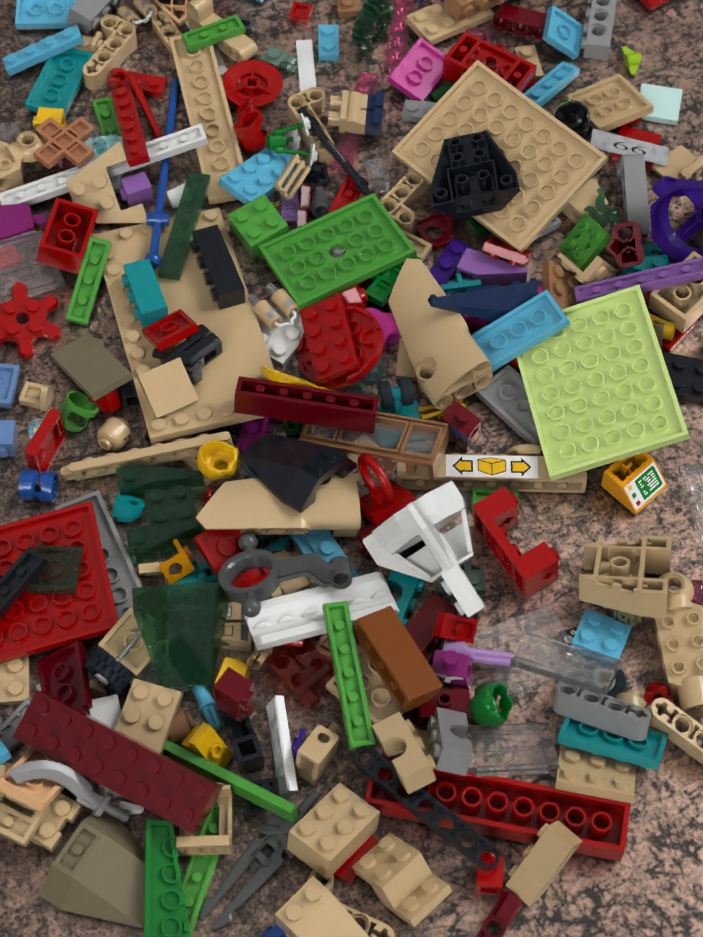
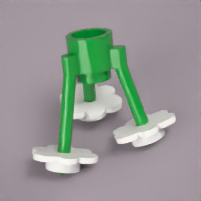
[266,113,318,167]

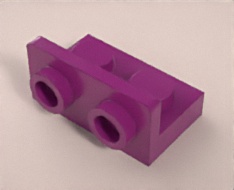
[236,417,274,454]

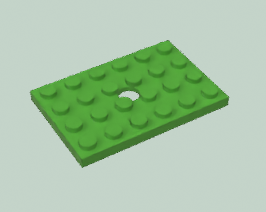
[258,193,417,311]

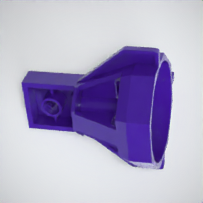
[650,176,703,263]

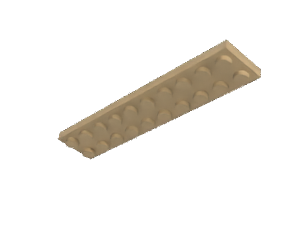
[169,35,243,205]

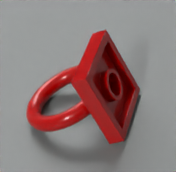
[357,453,416,525]

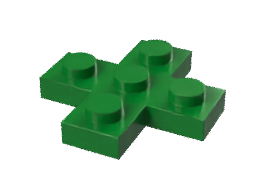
[365,256,422,307]

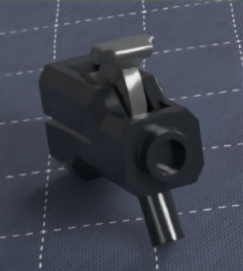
[152,324,223,383]

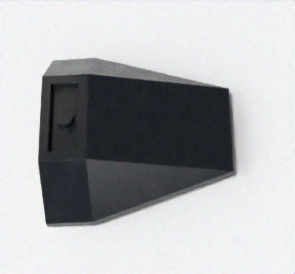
[430,130,520,219]

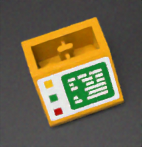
[601,452,668,516]

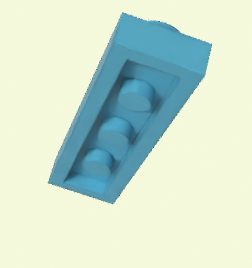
[2,25,84,76]
[524,61,580,107]

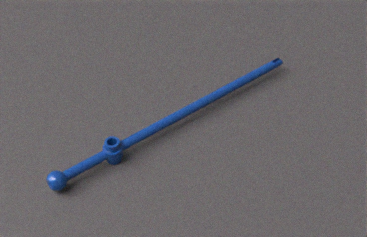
[144,78,179,270]

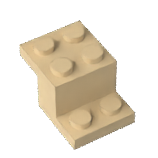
[352,832,452,927]

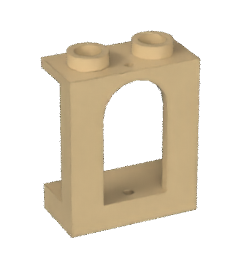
[176,782,233,856]

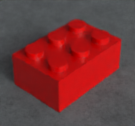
[36,197,99,275]

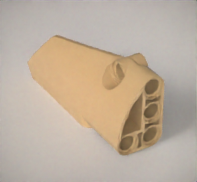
[196,471,361,537]

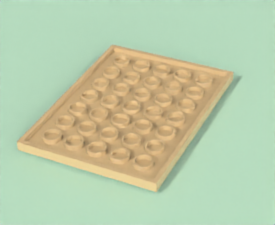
[391,60,608,254]

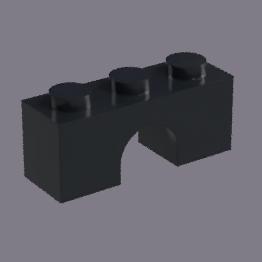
[219,709,264,774]

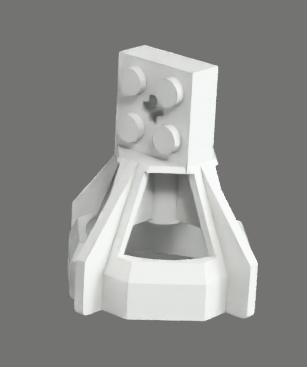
[363,481,487,618]

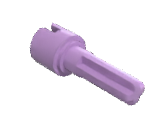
[443,639,513,666]

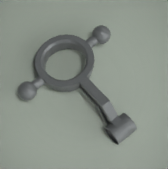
[218,532,352,618]

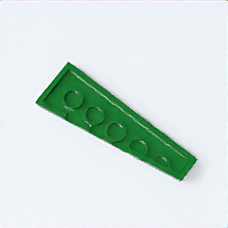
[143,820,190,937]

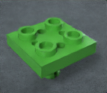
[558,213,611,271]

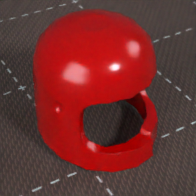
[233,110,268,151]

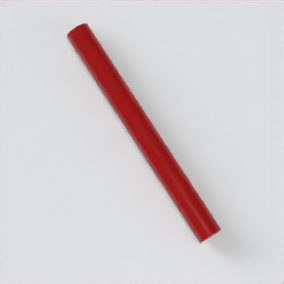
[127,72,163,139]

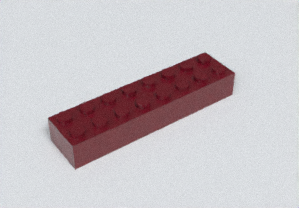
[13,690,223,834]

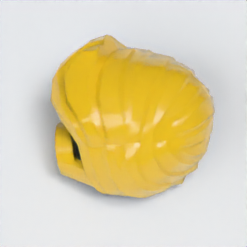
[197,440,242,480]

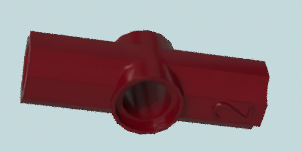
[476,890,523,937]

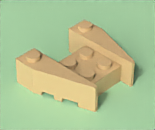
[579,535,672,618]

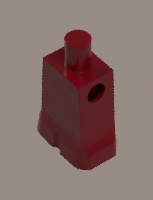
[606,221,644,268]

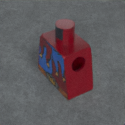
[435,401,481,451]

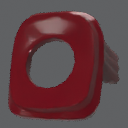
[416,213,454,249]

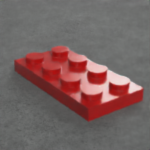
[299,293,361,385]

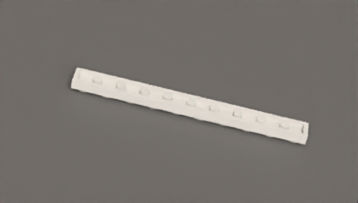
[0,124,209,206]

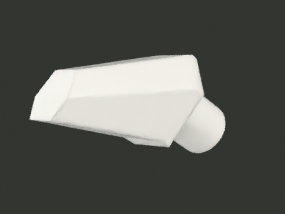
[109,800,144,814]

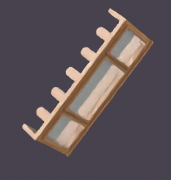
[298,411,449,481]

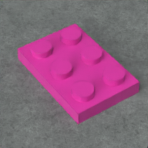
[387,37,445,101]

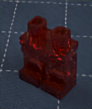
[265,638,334,709]

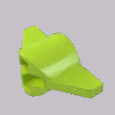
[622,46,642,76]

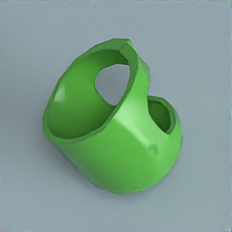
[58,391,99,432]

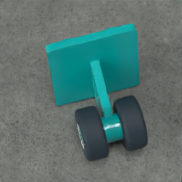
[376,378,425,447]

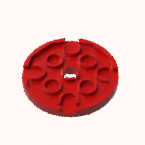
[297,306,384,389]

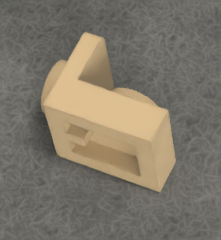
[73,31,105,53]

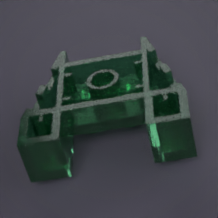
[116,464,206,564]

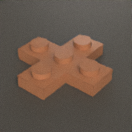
[33,116,96,169]

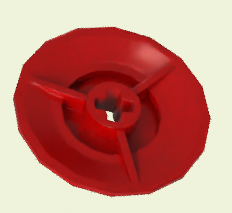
[222,60,283,107]

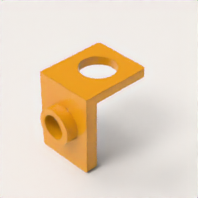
[159,538,196,585]

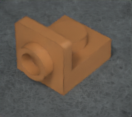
[337,0,359,17]

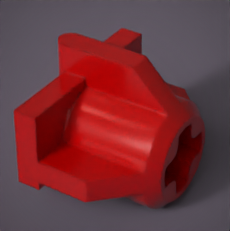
[88,387,123,412]

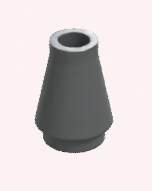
[310,186,331,218]

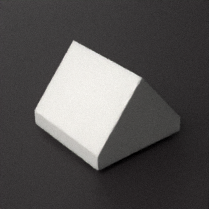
[165,183,191,209]

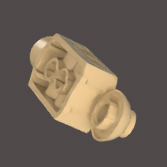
[0,131,46,193]
[654,572,703,718]

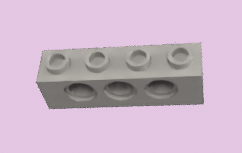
[580,0,617,61]

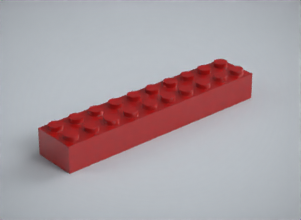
[364,754,631,862]

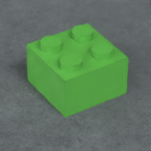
[227,194,289,259]

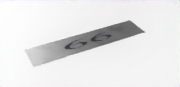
[590,129,669,166]

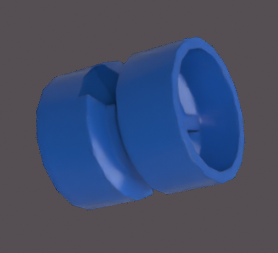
[18,469,58,503]

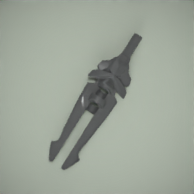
[199,789,321,930]

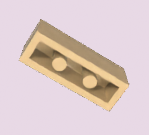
[505,820,582,907]

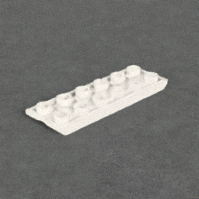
[243,572,400,651]

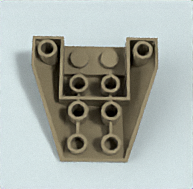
[39,811,145,928]

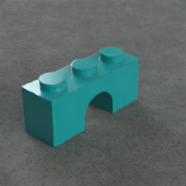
[388,570,426,627]

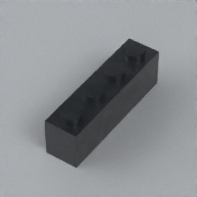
[190,225,245,310]

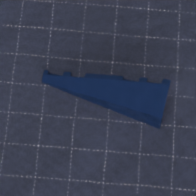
[427,278,538,321]

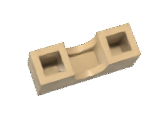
[372,712,436,794]

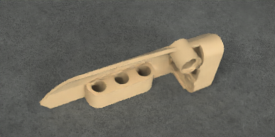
[388,258,493,410]

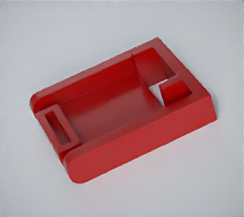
[24,408,66,474]

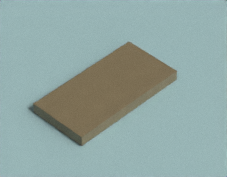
[51,332,133,401]

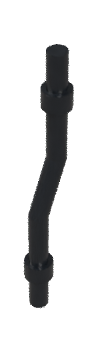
[298,107,372,197]

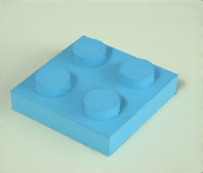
[542,5,584,60]
[570,608,632,666]

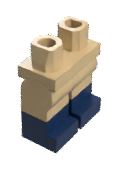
[328,90,385,136]

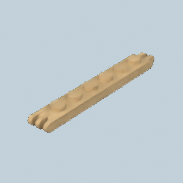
[60,431,234,481]

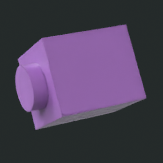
[119,171,154,208]

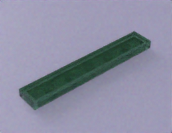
[158,172,211,281]

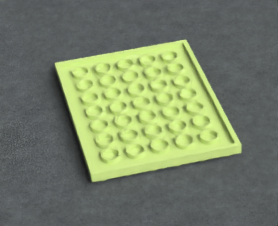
[517,285,690,481]

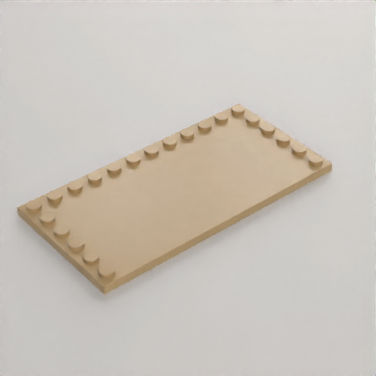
[92,207,274,444]

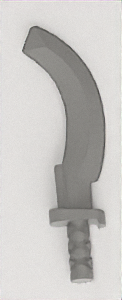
[9,760,130,823]

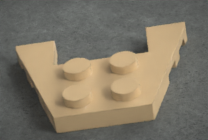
[66,141,147,224]

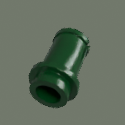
[428,81,453,102]
[283,421,302,439]

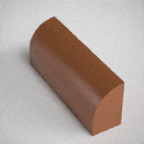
[353,606,443,713]

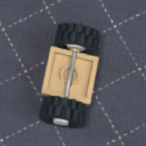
[84,590,182,694]

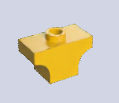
[181,722,234,768]

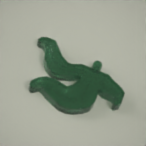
[584,188,620,228]

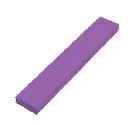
[574,257,703,304]

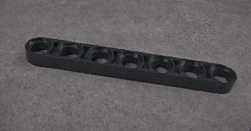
[354,746,500,871]

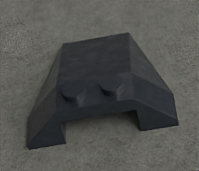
[239,433,357,513]

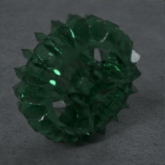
[351,0,394,52]

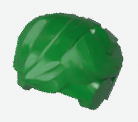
[469,682,513,727]

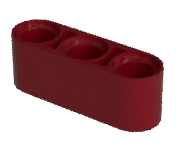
[492,3,547,41]

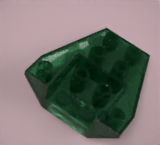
[132,582,228,688]

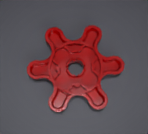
[0,282,62,360]

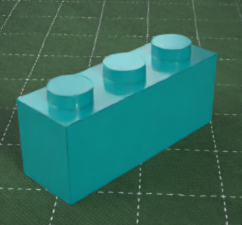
[121,258,168,328]

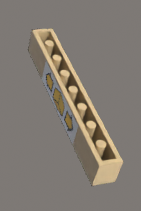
[397,452,587,493]

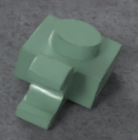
[260,46,298,73]

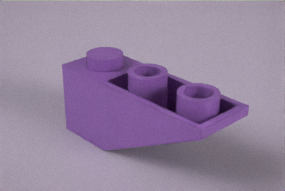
[456,248,528,286]

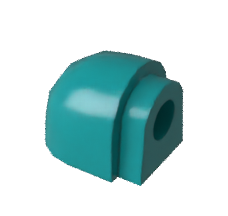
[112,494,145,523]

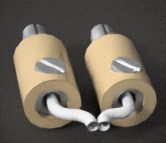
[115,0,157,28]
[248,283,299,330]

